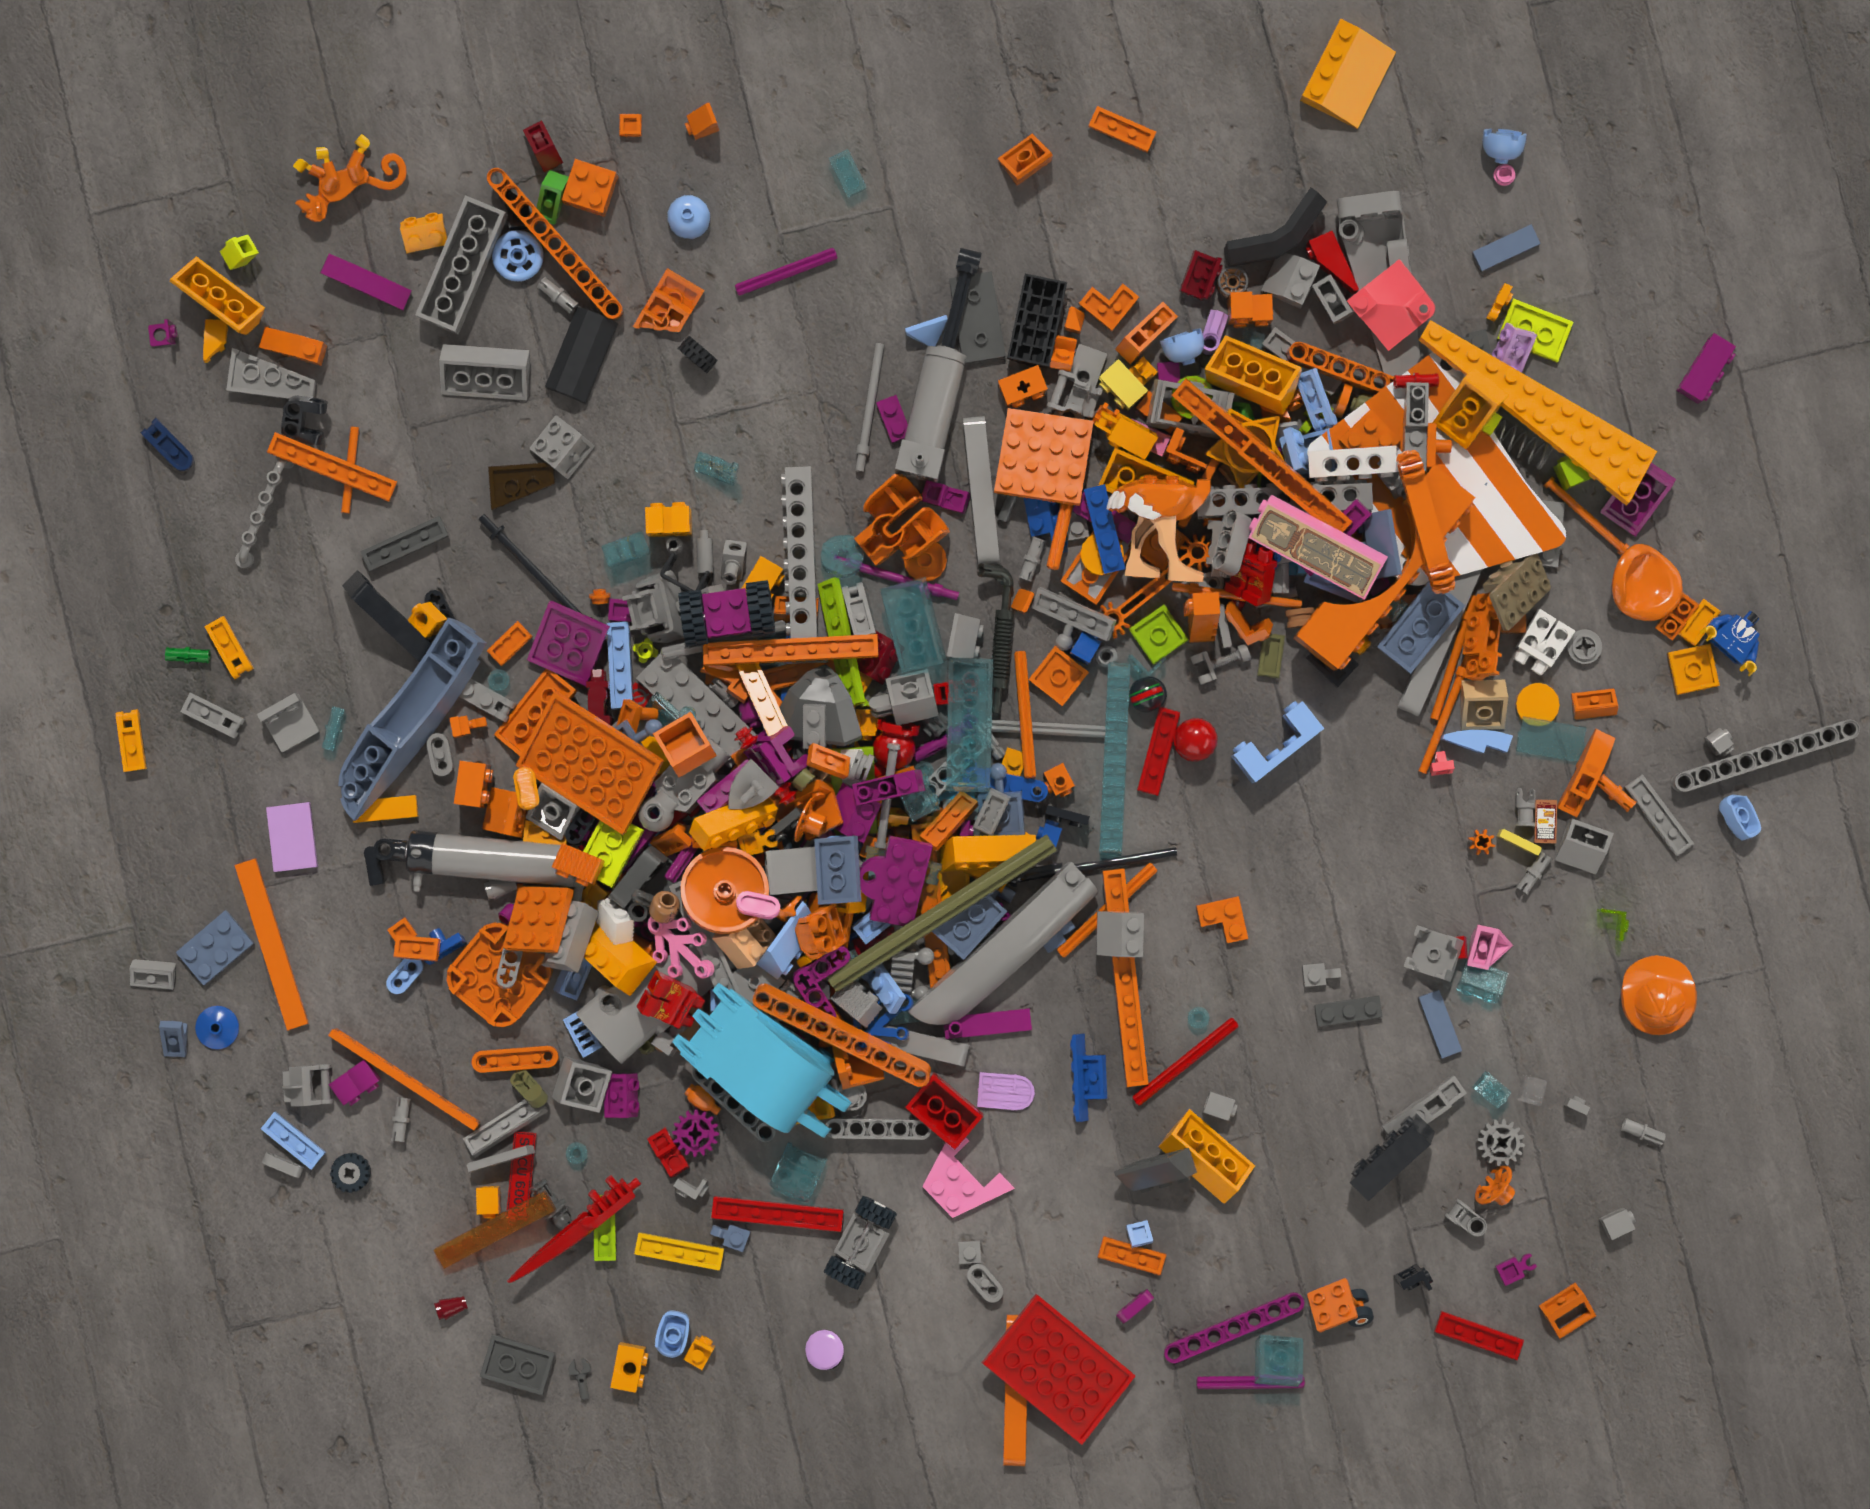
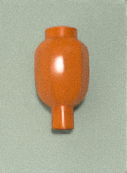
[684,1084,721,1116]

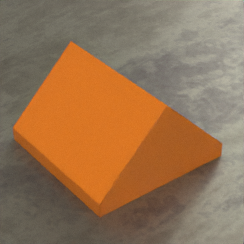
[997,134,1053,186]

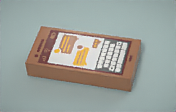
[1533,800,1557,844]

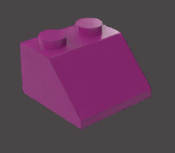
[835,782,882,843]

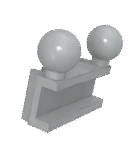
[891,947,934,1001]

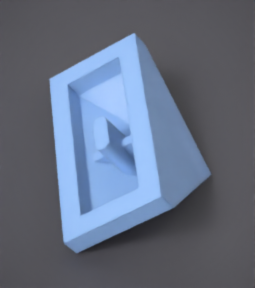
[905,315,948,346]

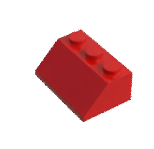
[905,1072,984,1150]

